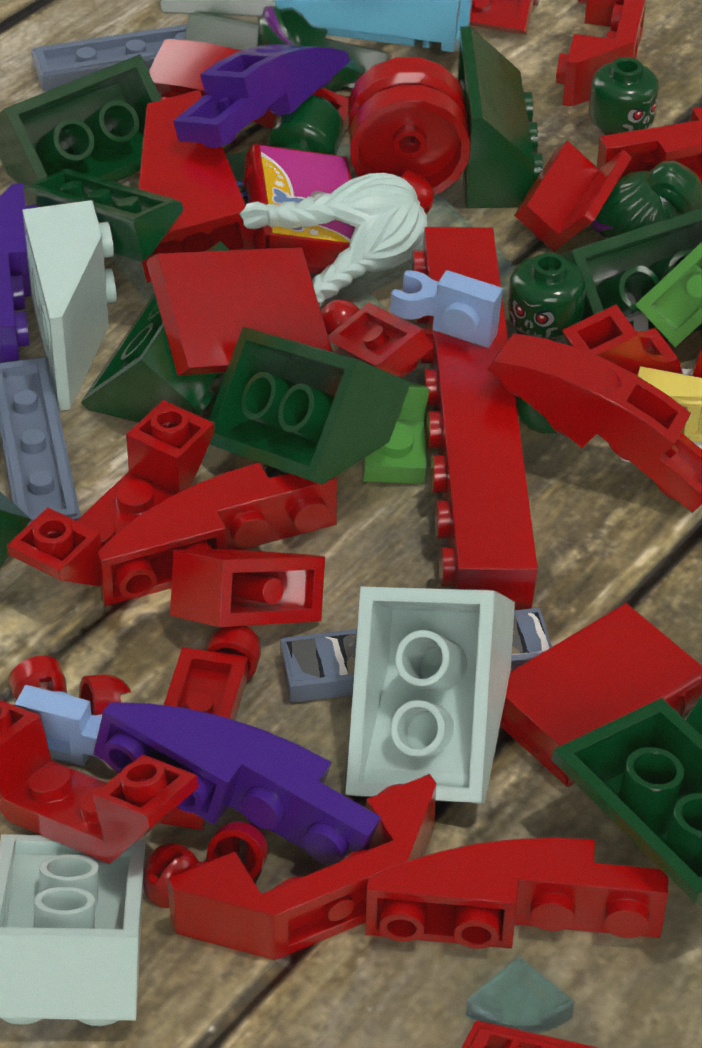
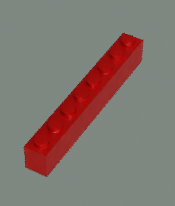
[411,227,538,611]

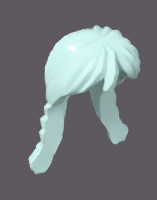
[239,173,427,307]

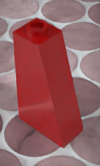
[139,90,255,283]

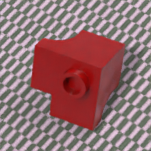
[562,305,684,376]

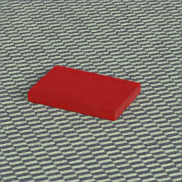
[146,247,332,376]

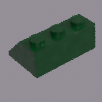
[457,26,543,208]
[0,54,162,188]
[560,208,702,341]
[80,241,230,423]
[209,326,411,485]
[551,698,702,906]

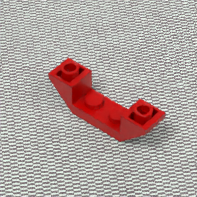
[556,0,646,106]
[7,400,214,587]
[0,700,199,864]
[168,774,437,960]

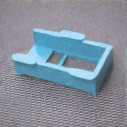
[275,0,472,52]

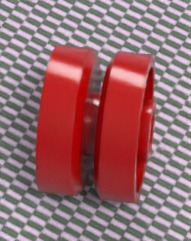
[348,57,470,195]

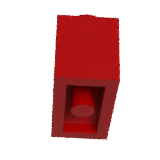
[170,549,325,627]

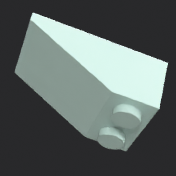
[23,200,117,411]
[346,586,515,804]
[0,834,145,1026]

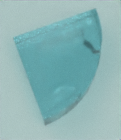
[466,956,575,1033]

